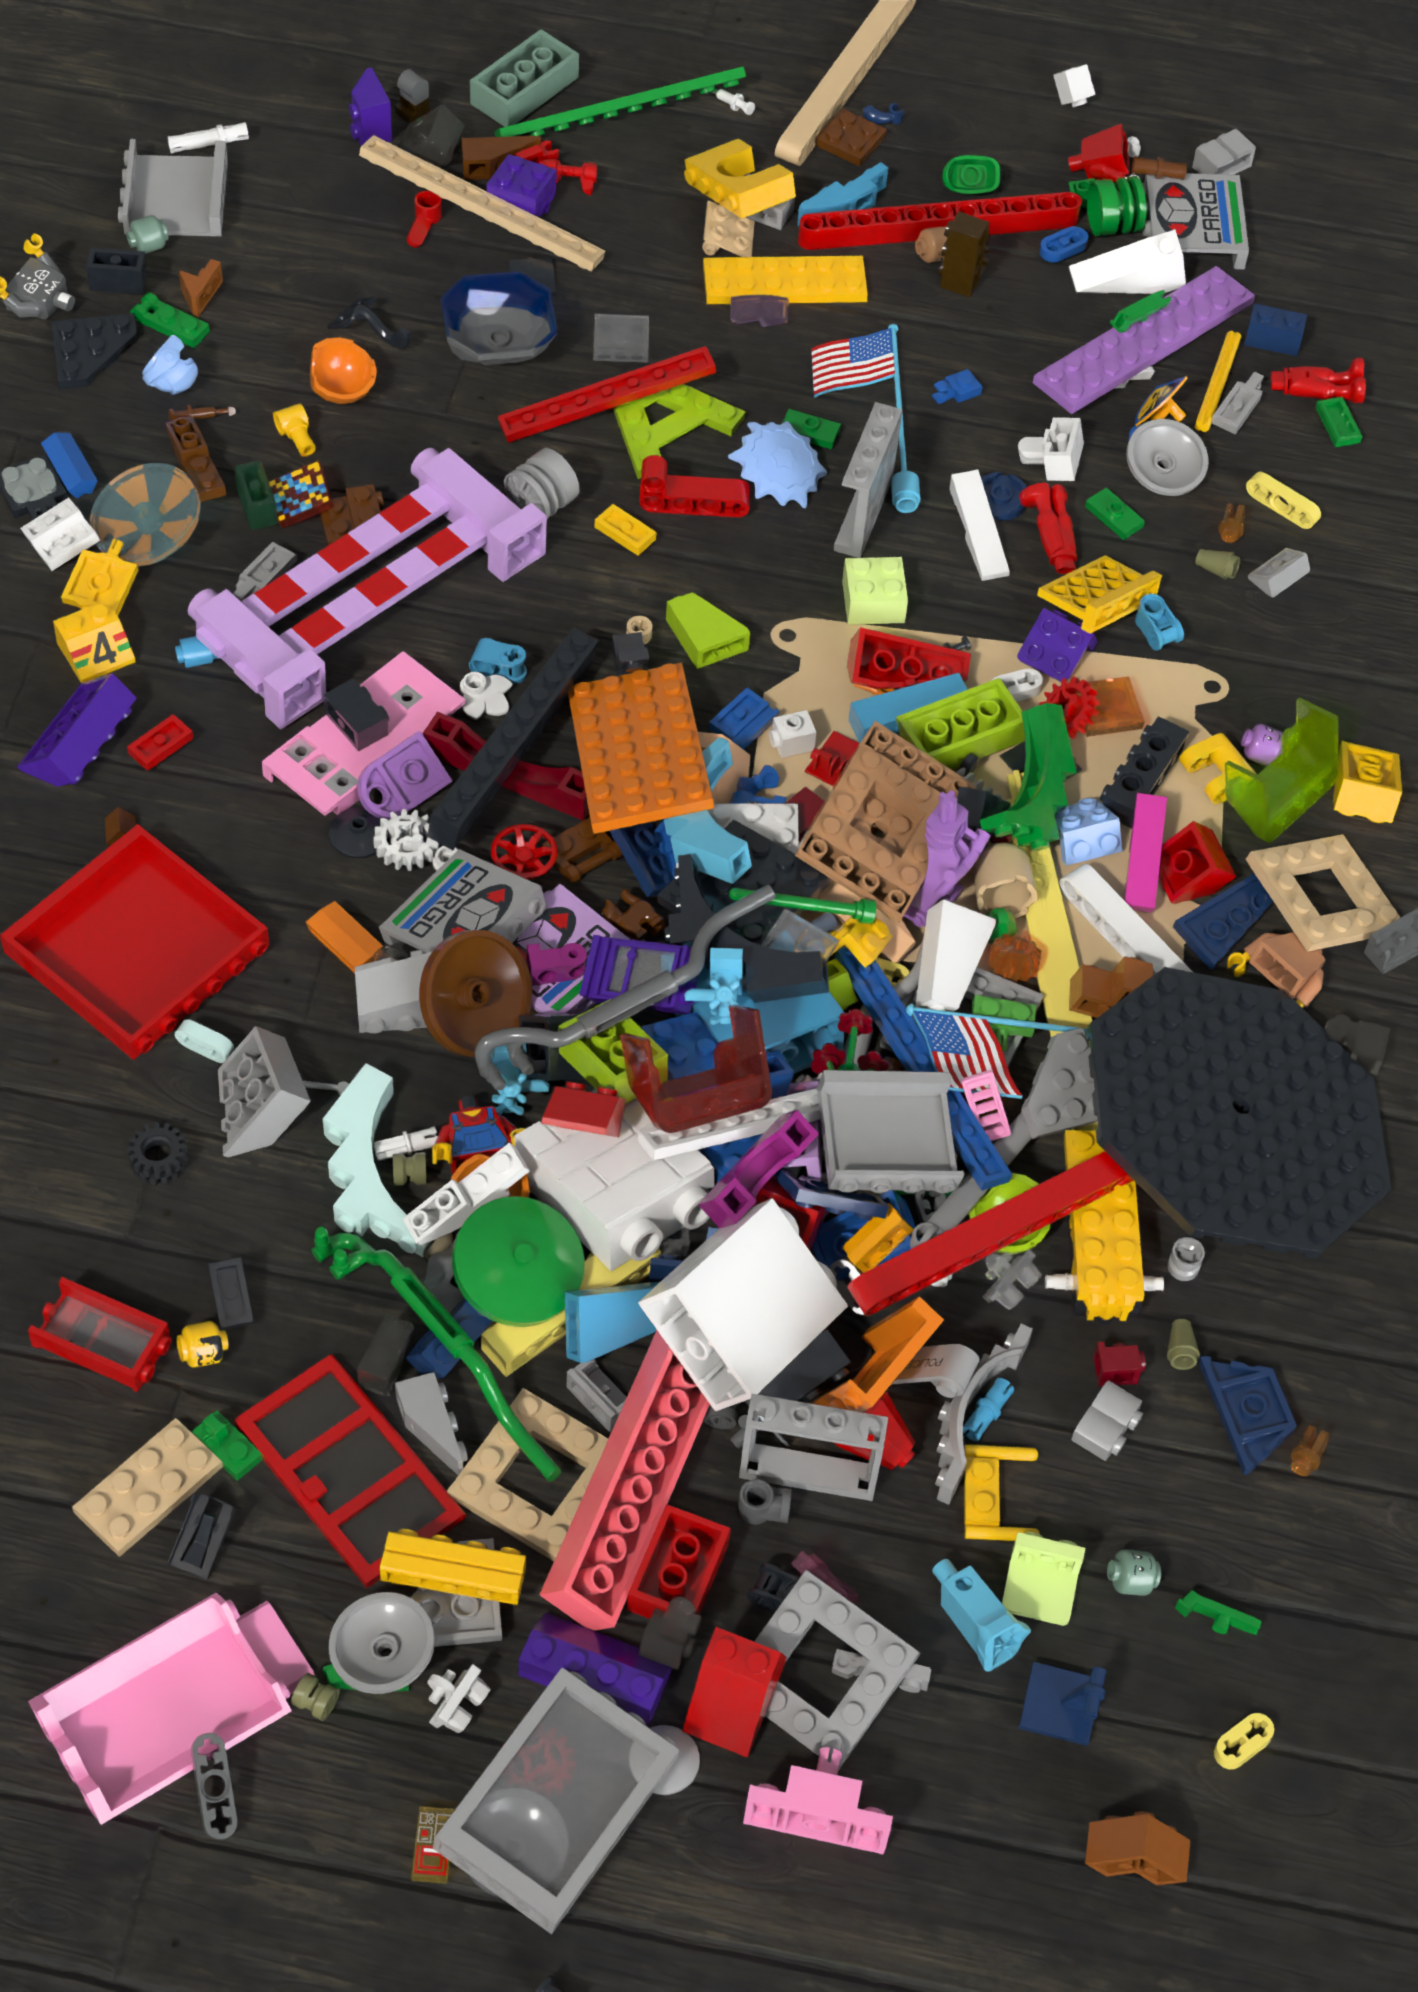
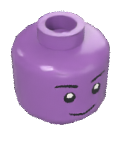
[1241,724,1287,766]

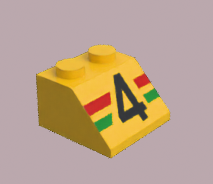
[53,600,135,683]

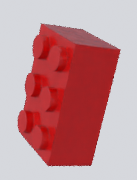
[627,1504,731,1635]

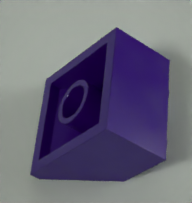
[349,67,392,146]

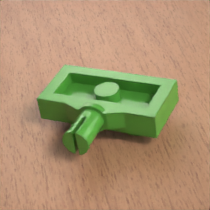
[971,995,1036,1051]

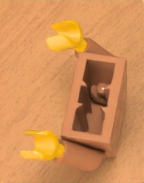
[1227,932,1325,1007]

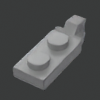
[1211,372,1264,435]
[233,542,297,601]
[832,1649,931,1693]

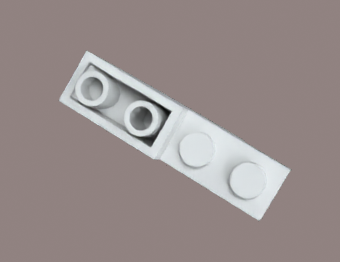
[403,1143,530,1245]

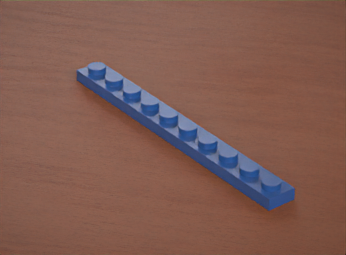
[835,947,1012,1191]

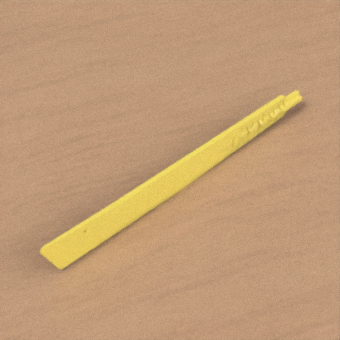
[1006,770,1098,1131]

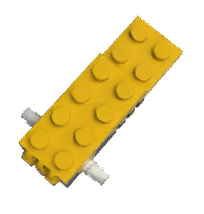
[1045,1130,1164,1325]

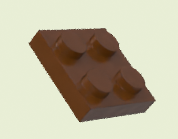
[816,109,887,167]

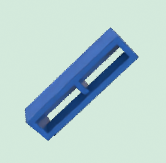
[41,433,98,499]

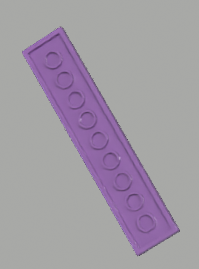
[1033,266,1255,414]

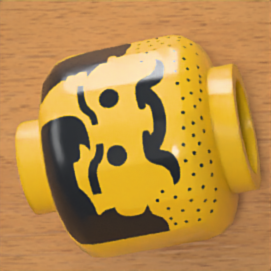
[177,1321,228,1368]

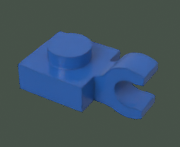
[932,369,983,404]

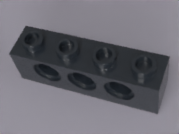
[1100,716,1190,829]

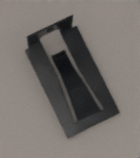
[167,1493,241,1580]

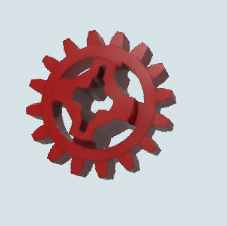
[1039,677,1100,740]

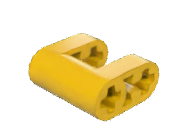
[1179,733,1259,805]

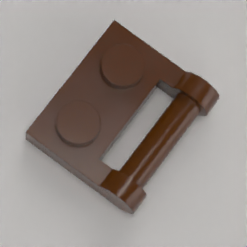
[542,817,623,884]

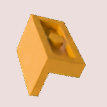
[843,1203,914,1273]

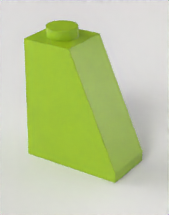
[666,592,750,669]

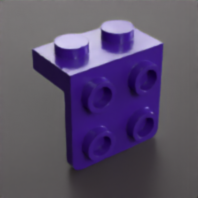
[1017,608,1098,682]

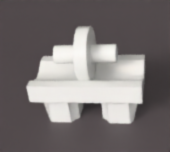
[427,1664,491,1733]

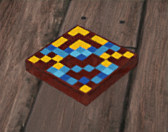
[268,460,334,529]

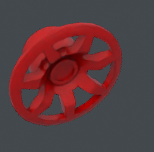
[491,824,558,880]

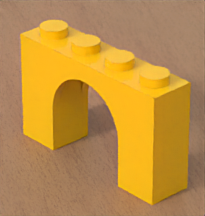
[684,138,796,219]

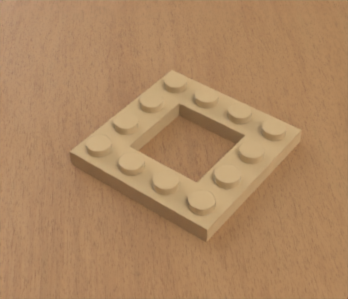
[1246,834,1401,952]
[447,1388,608,1561]

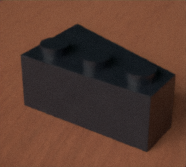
[758,1329,853,1403]

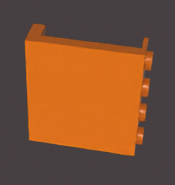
[810,1296,944,1412]

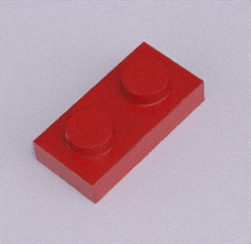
[127,714,194,771]

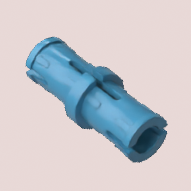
[963,1378,1015,1441]

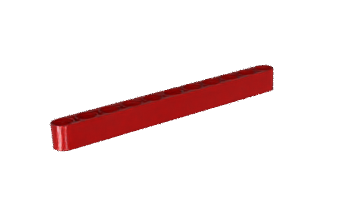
[798,192,1082,250]
[847,1151,1134,1316]

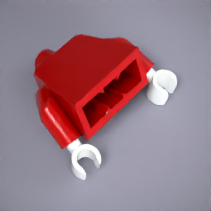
[1068,124,1141,183]

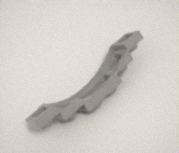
[935,1324,1033,1505]

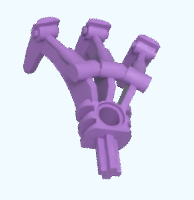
[904,790,991,927]

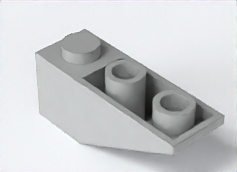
[395,1372,468,1476]

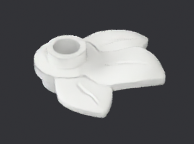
[460,672,512,720]

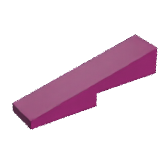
[1123,793,1167,913]

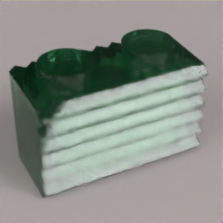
[235,461,278,530]

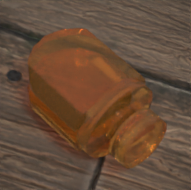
[1218,503,1245,543]
[1291,1425,1329,1476]

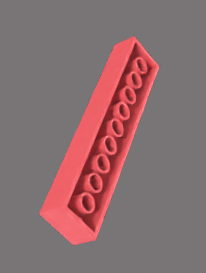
[540,1330,710,1631]

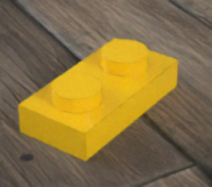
[594,504,656,556]

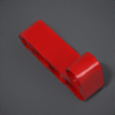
[640,455,750,517]

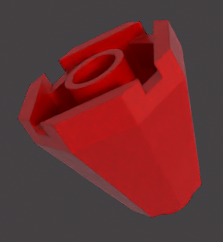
[835,1391,915,1470]

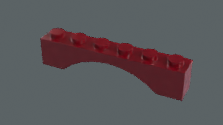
[423,711,589,821]

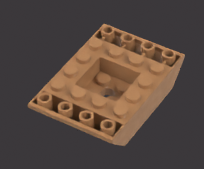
[795,721,976,922]

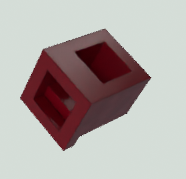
[1093,1341,1146,1387]

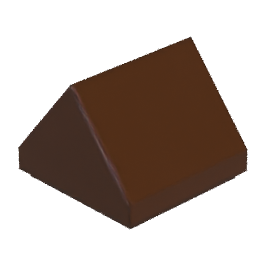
[105,807,136,846]

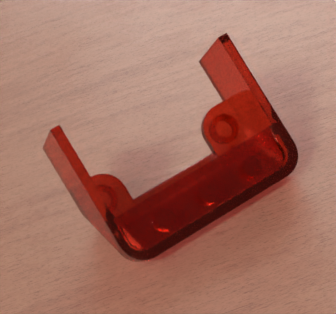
[620,1004,772,1133]

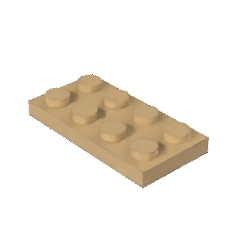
[72,1418,223,1557]

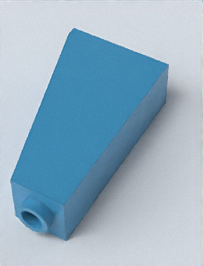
[565,1281,661,1363]

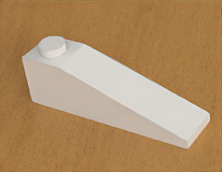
[1068,230,1186,294]

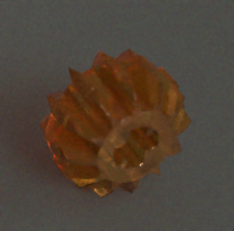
[988,934,1042,982]

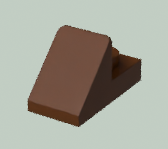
[179,259,223,317]

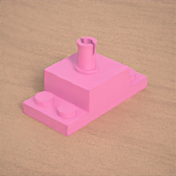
[743,1747,893,1854]

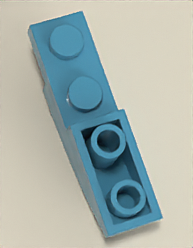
[797,162,888,226]

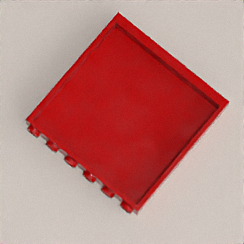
[0,824,269,1060]

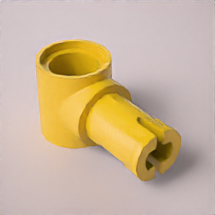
[273,403,315,457]

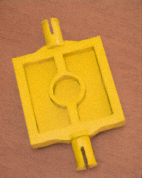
[61,539,138,616]

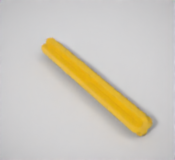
[1195,331,1241,432]

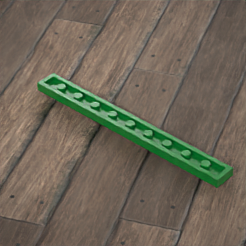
[494,67,746,137]

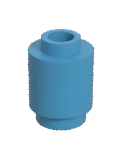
[175,636,219,668]

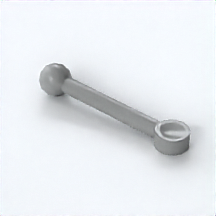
[303,1081,349,1095]

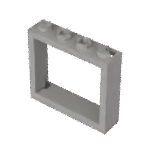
[739,1393,888,1501]

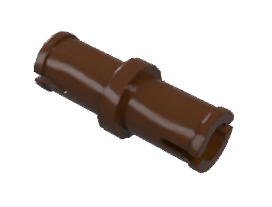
[1132,156,1187,180]

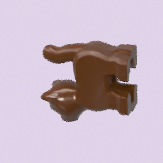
[600,889,665,942]

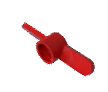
[407,190,442,248]

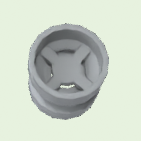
[1167,1237,1205,1281]

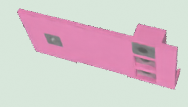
[262,651,466,816]

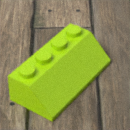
[896,678,1025,770]

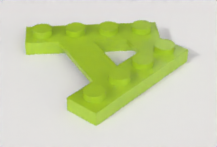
[613,384,745,479]

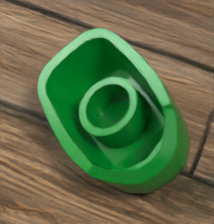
[942,155,1000,194]

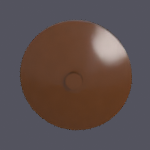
[419,930,532,1057]

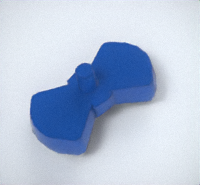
[737,765,779,795]

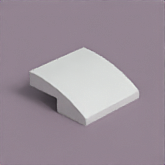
[20,498,100,571]

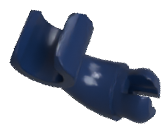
[862,103,904,124]

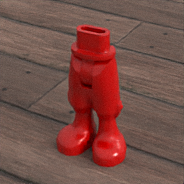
[1270,357,1366,403]
[1019,482,1077,574]

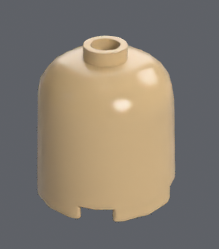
[973,842,1038,919]

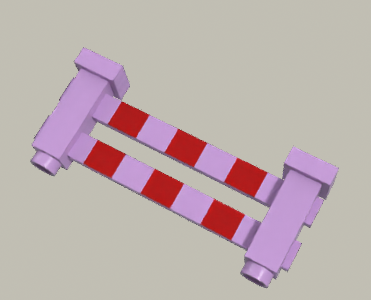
[188,448,547,730]

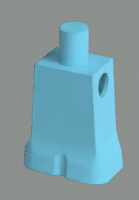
[932,1559,1031,1672]

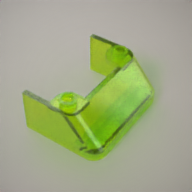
[1225,698,1338,843]

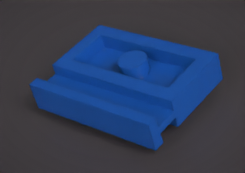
[708,688,780,750]

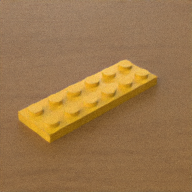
[703,256,868,304]

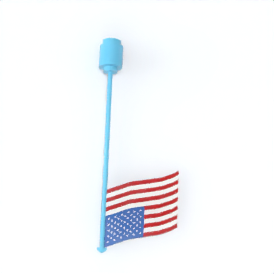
[811,324,920,513]
[906,1004,1087,1099]

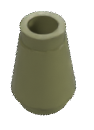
[1196,549,1240,579]
[1167,1319,1200,1370]

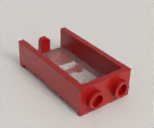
[28,1277,172,1392]

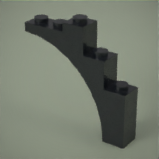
[665,854,829,1003]

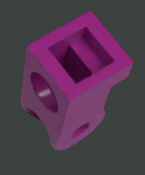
[526,943,587,986]

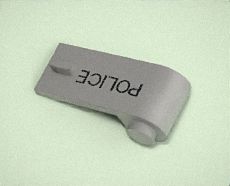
[892,1344,980,1398]

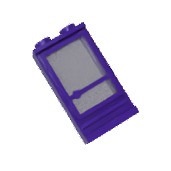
[579,935,702,1015]

